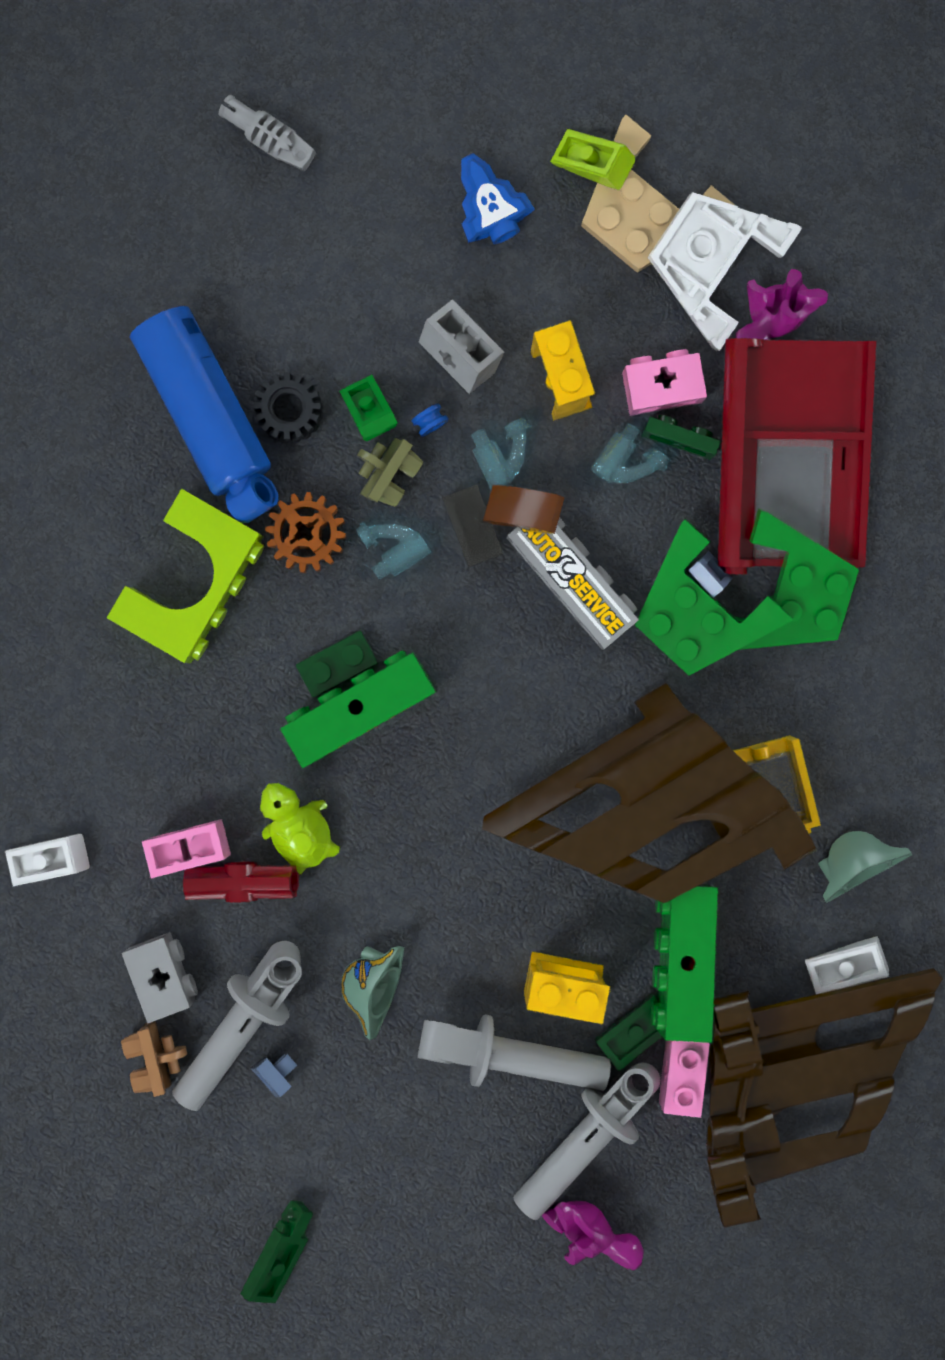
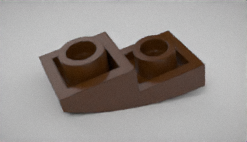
[483,485,565,534]

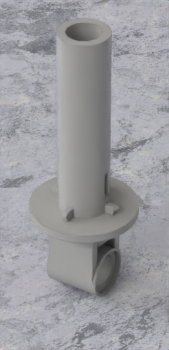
[172,941,302,1111]
[417,1014,611,1091]
[514,1062,660,1220]

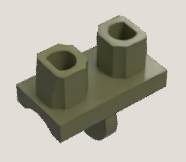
[357,438,423,507]

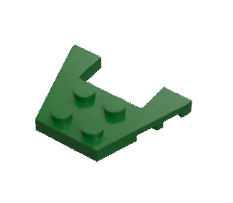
[734,508,859,650]
[635,519,793,676]

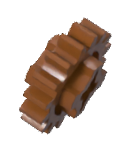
[265,492,347,574]

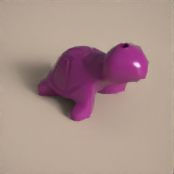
[735,269,828,340]
[542,1200,644,1270]

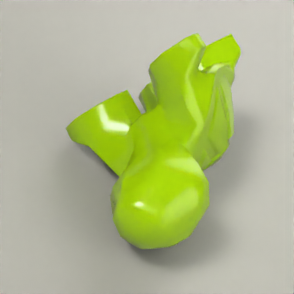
[260,783,340,874]

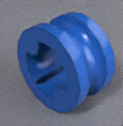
[412,403,449,437]

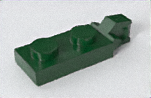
[240,1200,313,1303]

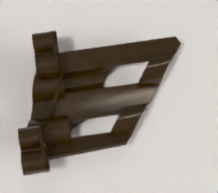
[482,683,817,903]
[706,968,943,1228]

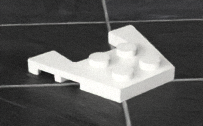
[648,192,802,351]

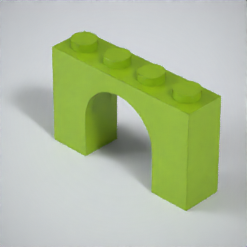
[107,489,265,663]

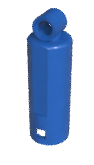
[130,306,279,523]

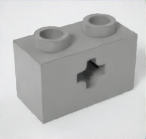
[419,299,504,394]
[121,932,198,1023]

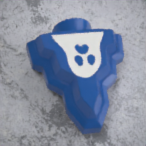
[461,153,535,244]

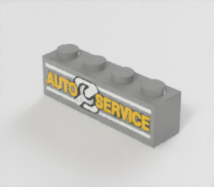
[507,518,639,650]

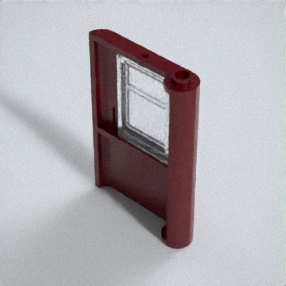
[718,338,876,574]

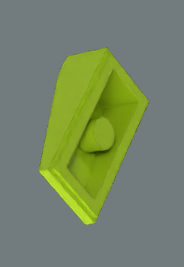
[550,129,635,190]

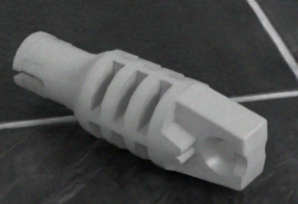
[219,95,316,171]

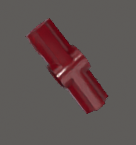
[183,861,299,903]

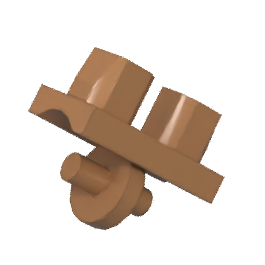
[121,1021,187,1097]

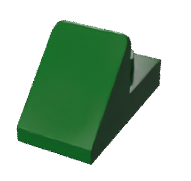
[340,375,397,441]

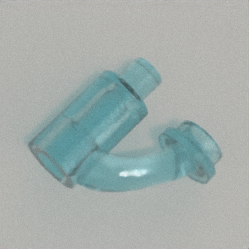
[471,418,532,490]
[590,423,670,484]
[356,521,432,580]

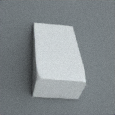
[5,833,90,886]
[805,936,889,994]

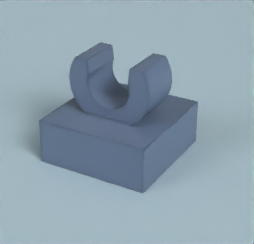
[689,551,733,598]
[251,1054,297,1097]

